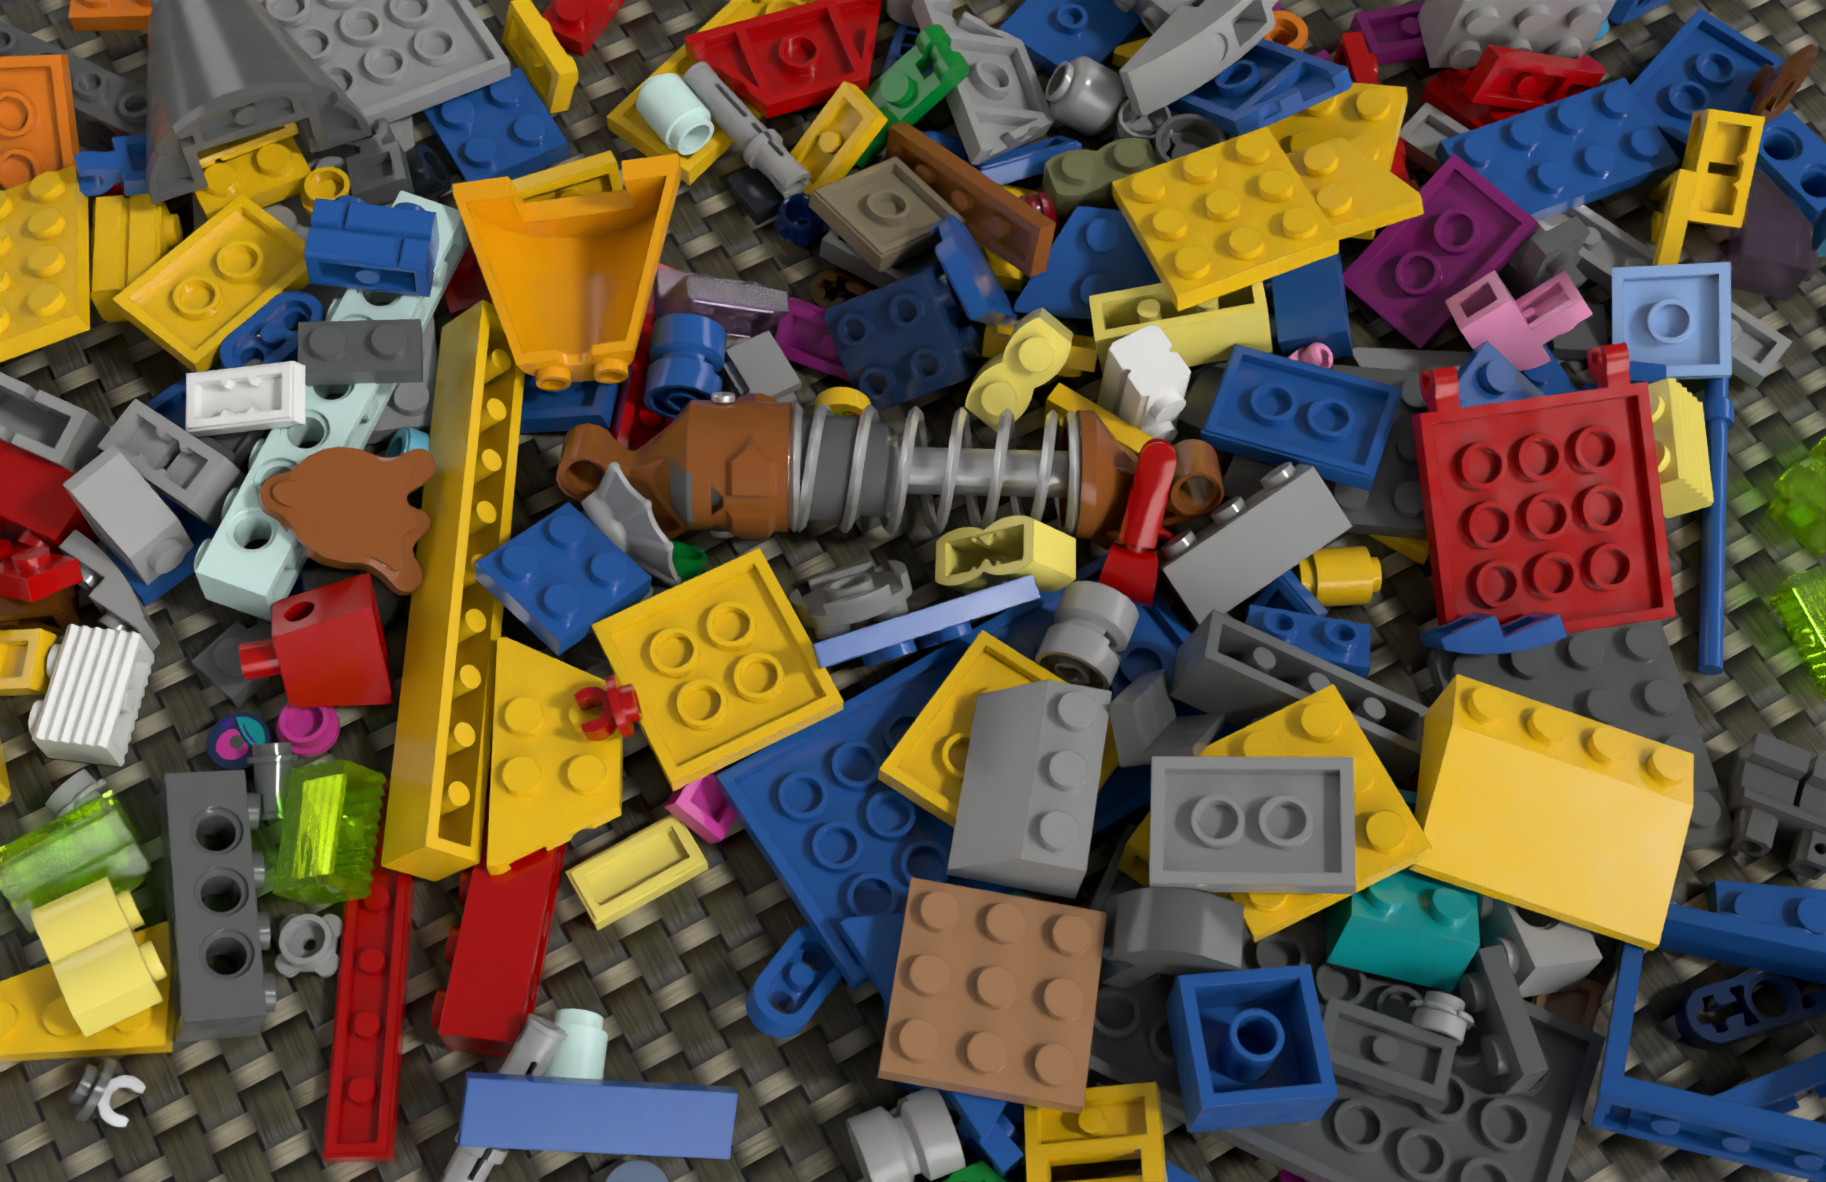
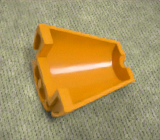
[452,153,681,391]

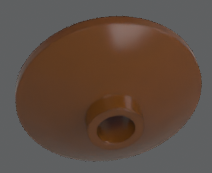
[1747,44,1819,124]

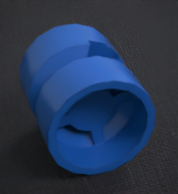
[644,313,727,420]

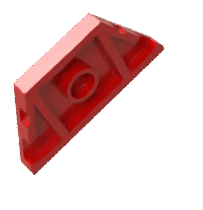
[684,0,881,119]

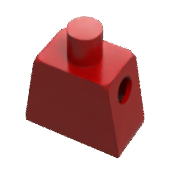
[239,573,394,708]

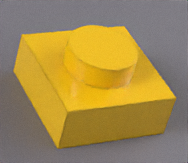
[0,628,58,696]

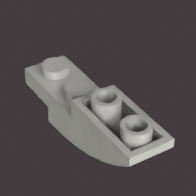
[1119,0,1279,117]

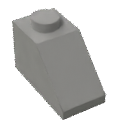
[63,444,194,586]

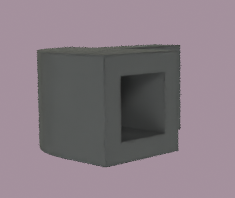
[1498,215,1591,300]
[1101,887,1244,989]

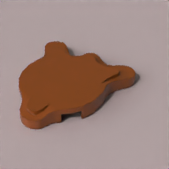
[258,447,436,596]

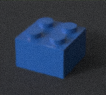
[1165,964,1338,1133]

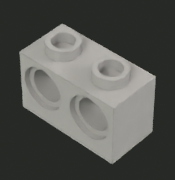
[97,398,246,531]

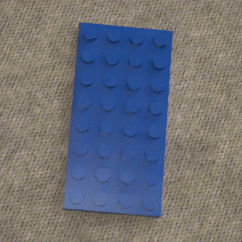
[716,552,1242,991]

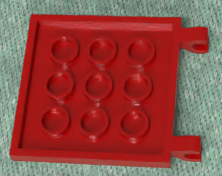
[1412,343,1676,652]

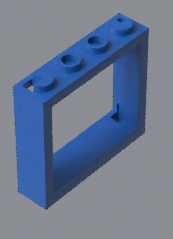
[1591,900,1826,1182]

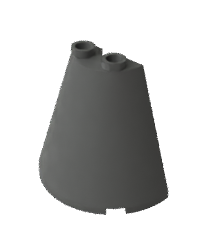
[146,0,372,204]

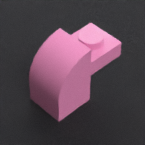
[1445,270,1593,371]

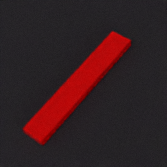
[322,778,415,1163]

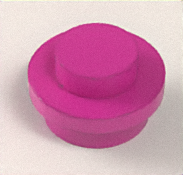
[276,703,340,758]

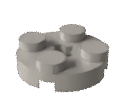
[789,560,912,640]

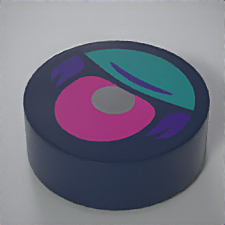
[207,712,275,777]

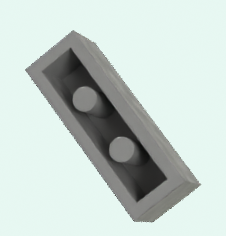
[1158,462,1353,626]

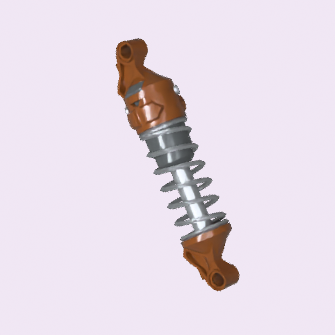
[556,392,1224,550]

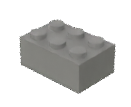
[1418,0,1617,69]

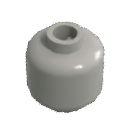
[1045,56,1127,137]

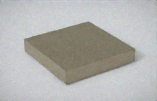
[809,156,966,273]

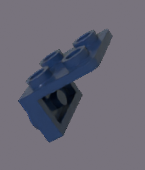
[824,261,982,411]

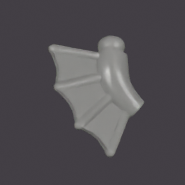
[581,461,682,588]

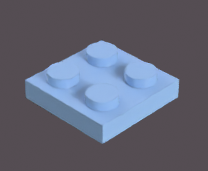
[1612,262,1732,380]

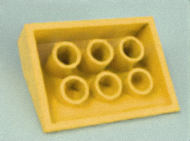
[1409,674,1694,951]

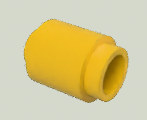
[1290,546,1382,607]

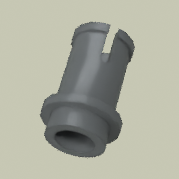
[246,742,299,820]

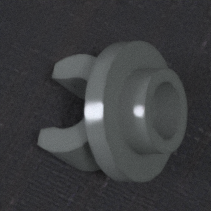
[67,1057,146,1128]

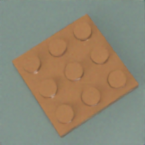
[877,877,1107,1114]

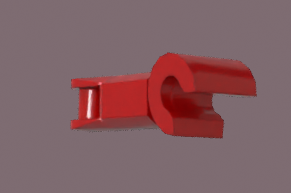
[1098,438,1177,607]

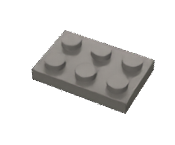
[1149,756,1356,894]

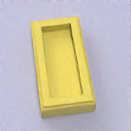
[566,814,708,931]

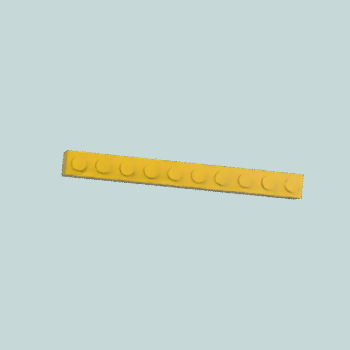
[381,299,525,882]

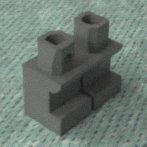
[1725,732,1826,880]

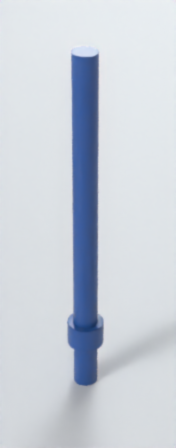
[1698,378,1734,675]

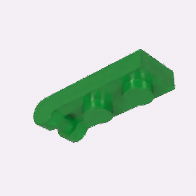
[855,24,970,169]

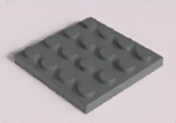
[1426,619,1733,852]

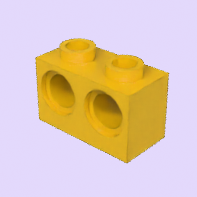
[1681,109,1765,228]

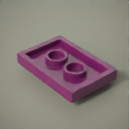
[1343,154,1540,350]

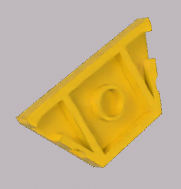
[1286,137,1424,240]
[487,637,623,875]

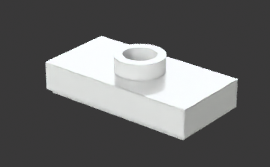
[185,361,305,437]

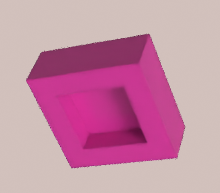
[663,768,737,844]

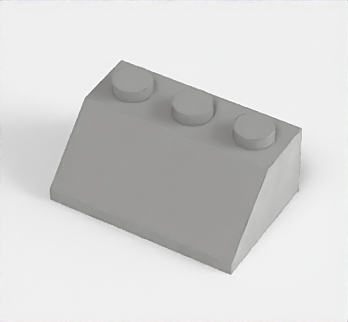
[946,679,1112,899]

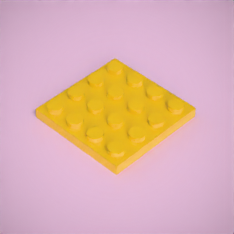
[0,164,90,363]

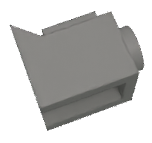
[722,330,802,407]

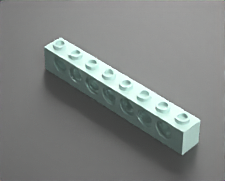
[194,190,469,622]

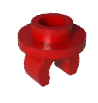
[574,674,643,741]

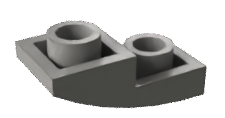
[59,529,160,652]

